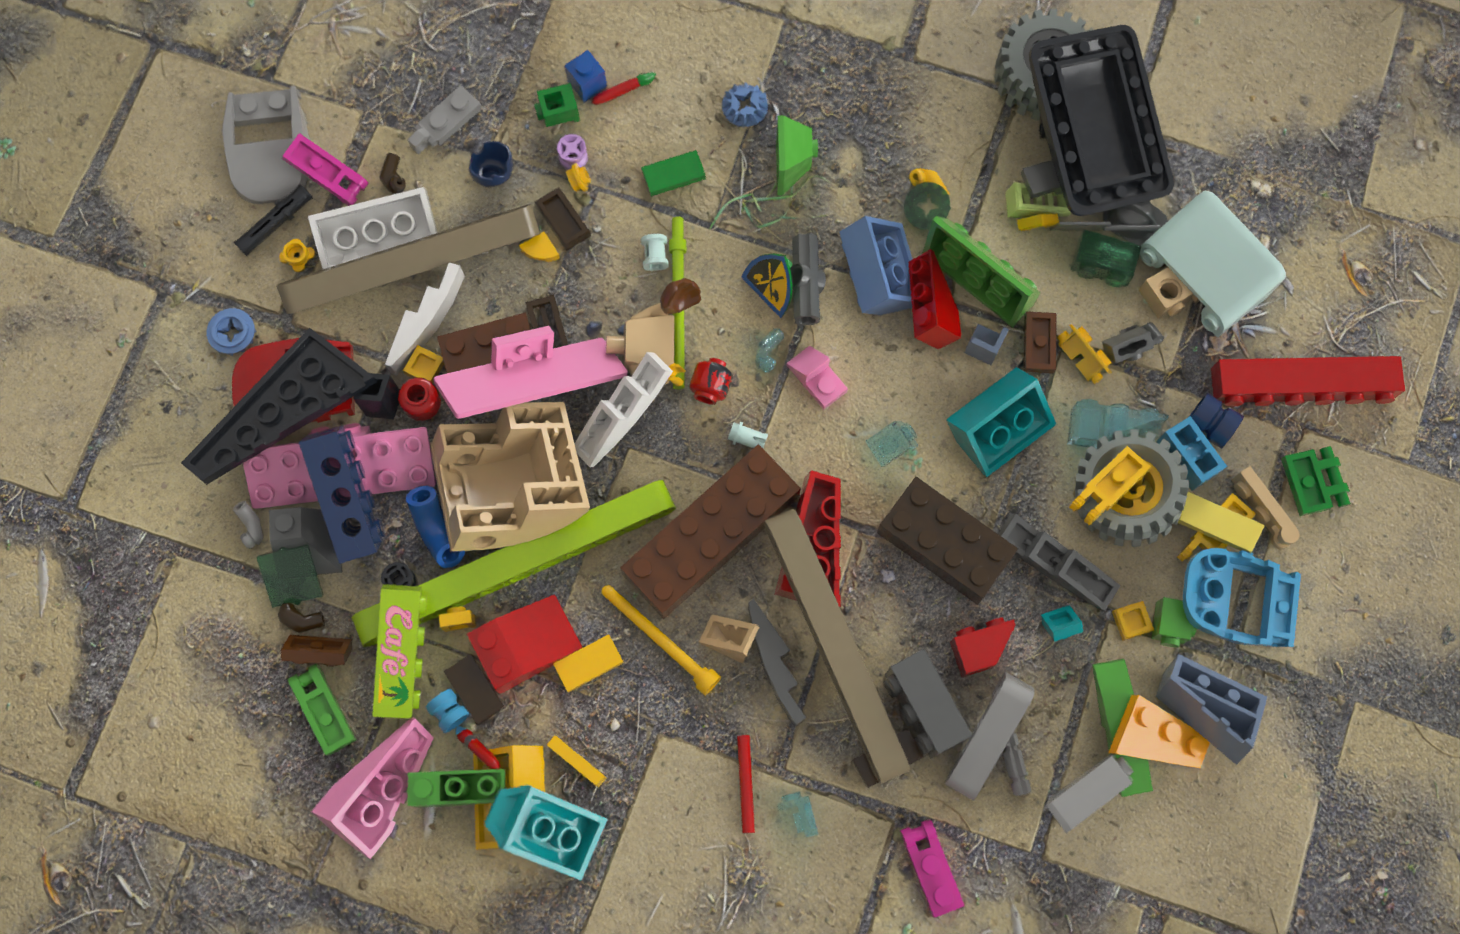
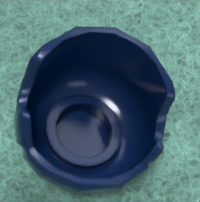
[468,141,514,188]

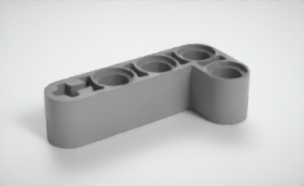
[945,672,1035,800]

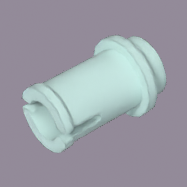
[728,422,768,448]

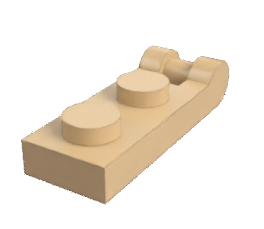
[1231,466,1300,549]

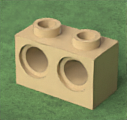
[1139,267,1200,319]

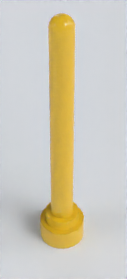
[601,585,722,696]

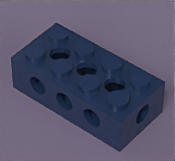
[299,425,385,564]

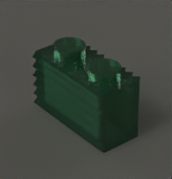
[1070,229,1142,287]

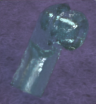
[755,328,784,373]

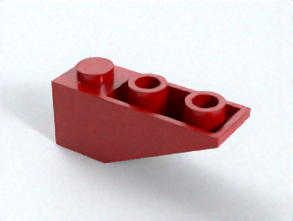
[908,249,961,350]

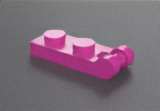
[282,133,369,206]
[900,819,965,918]

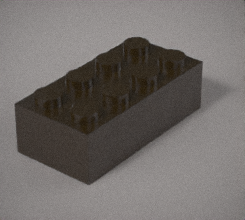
[877,476,1018,605]

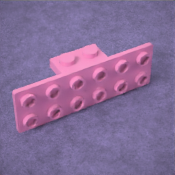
[434,326,628,419]
[243,423,436,509]

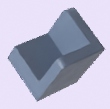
[964,324,1009,365]

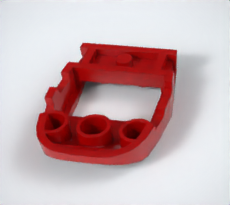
[232,338,355,423]

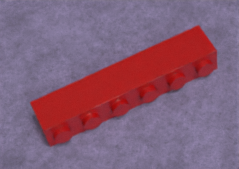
[1211,356,1405,407]

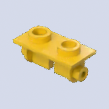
[1057,324,1112,385]

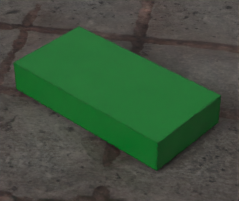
[641,150,706,197]

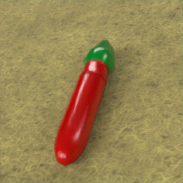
[591,72,656,105]

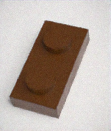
[1024,311,1057,374]
[281,635,352,667]

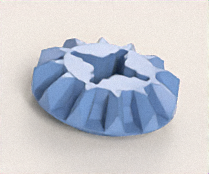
[722,82,768,127]
[206,308,256,356]

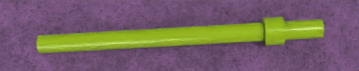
[669,217,687,390]

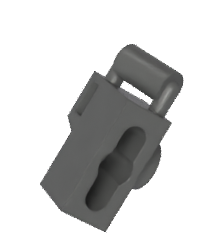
[1102,322,1164,363]

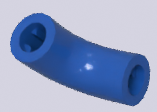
[406,486,465,568]

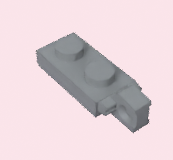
[407,85,482,155]

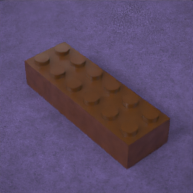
[620,444,801,620]

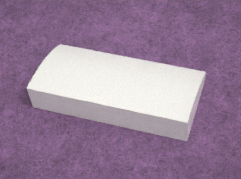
[308,187,437,269]

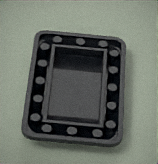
[1029,25,1174,216]

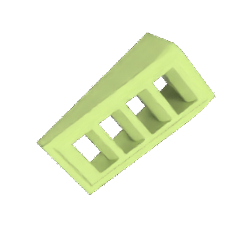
[1006,182,1071,218]

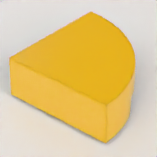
[1017,214,1059,231]
[519,231,560,262]

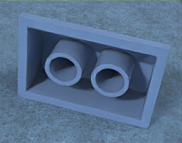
[839,216,912,315]

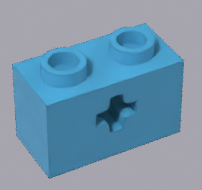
[1156,416,1227,491]

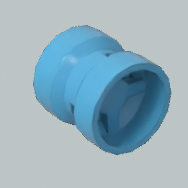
[425,688,470,733]

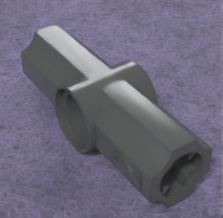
[790,233,826,326]

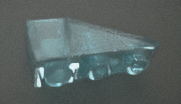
[1067,399,1169,448]

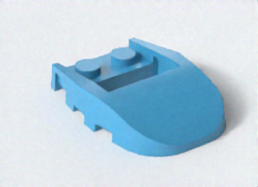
[1183,548,1301,647]

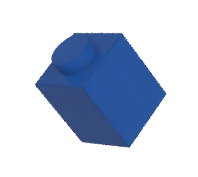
[564,50,607,102]

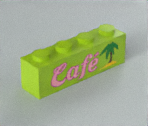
[372,584,427,719]

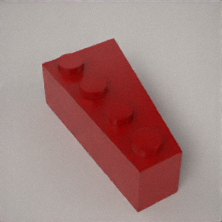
[774,470,841,607]

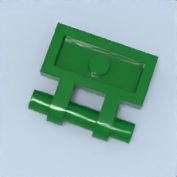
[1281,446,1351,517]

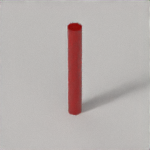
[737,735,755,833]

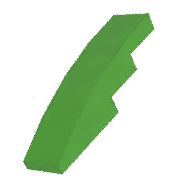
[1092,659,1153,797]

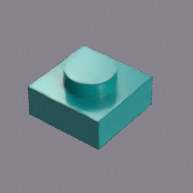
[1041,605,1084,642]

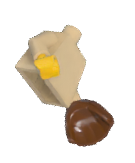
[606,278,701,386]

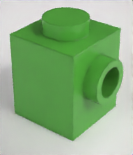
[1151,597,1197,648]

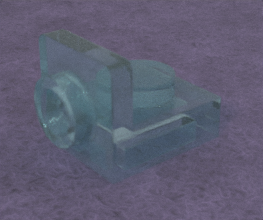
[865,421,918,467]
[777,792,819,838]

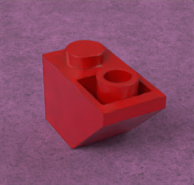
[950,617,1016,678]

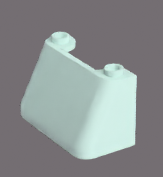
[1137,191,1286,338]

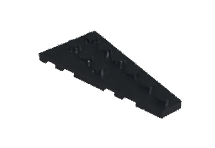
[181,328,377,485]

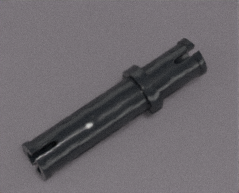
[233,184,313,256]

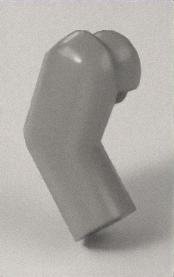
[233,501,263,549]

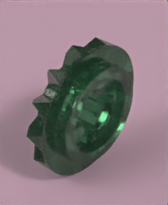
[904,182,951,230]

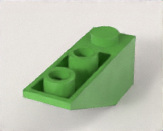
[407,769,505,808]

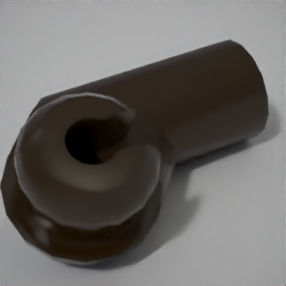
[379,153,406,194]
[278,602,325,633]

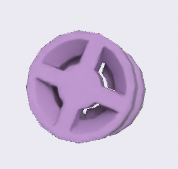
[557,134,588,170]

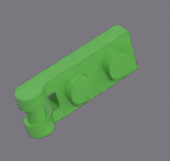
[288,663,357,756]

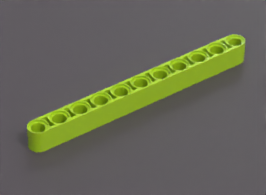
[351,480,676,647]

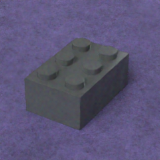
[883,649,973,759]

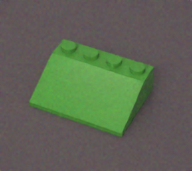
[922,216,1041,328]

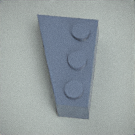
[1156,654,1268,765]

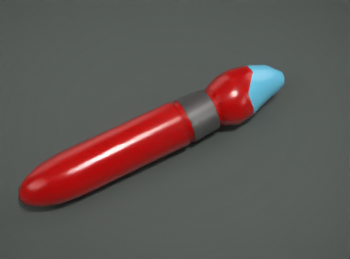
[455,726,500,769]

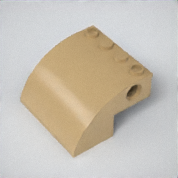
[430,402,590,551]

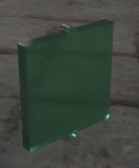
[256,545,323,608]

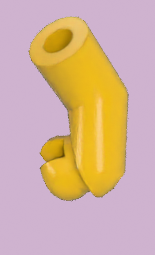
[909,168,950,202]

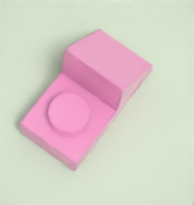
[786,346,848,410]

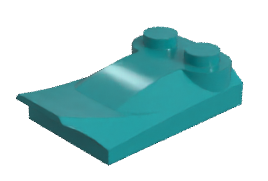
[485,785,608,880]

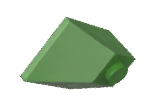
[776,116,818,195]

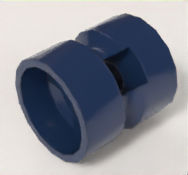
[1190,393,1244,449]

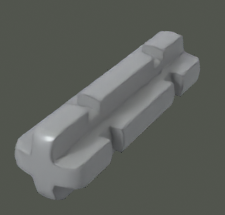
[1003,732,1031,796]

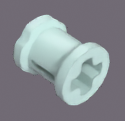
[641,234,669,271]

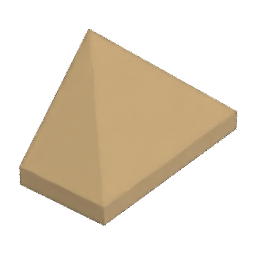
[699,614,759,664]

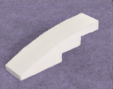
[385,263,465,376]
[574,352,673,467]

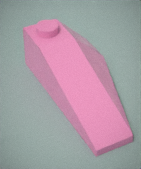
[311,717,434,859]

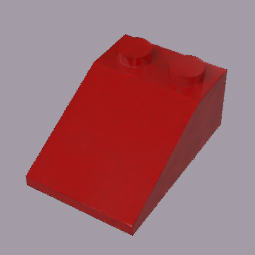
[467,594,583,694]

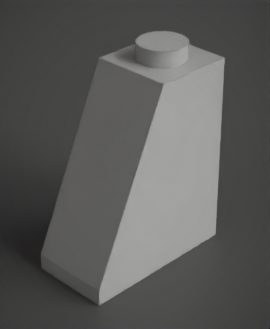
[1046,754,1134,833]

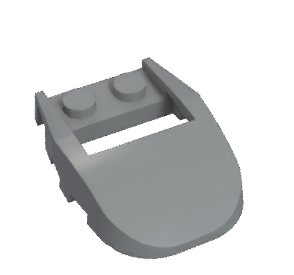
[222,86,311,204]

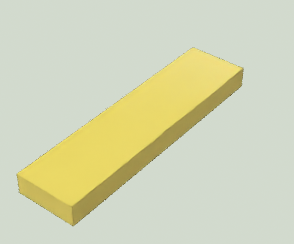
[1142,479,1265,553]

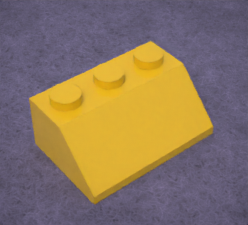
[473,745,545,850]

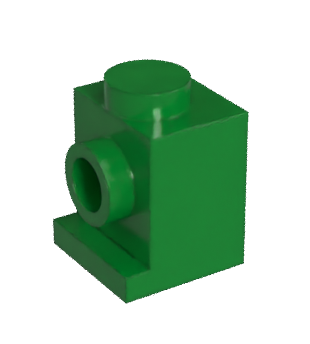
[534,83,580,128]

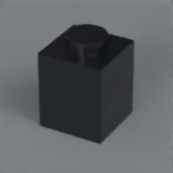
[353,373,400,420]

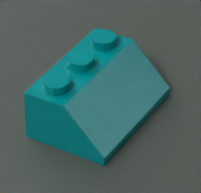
[946,367,1057,477]

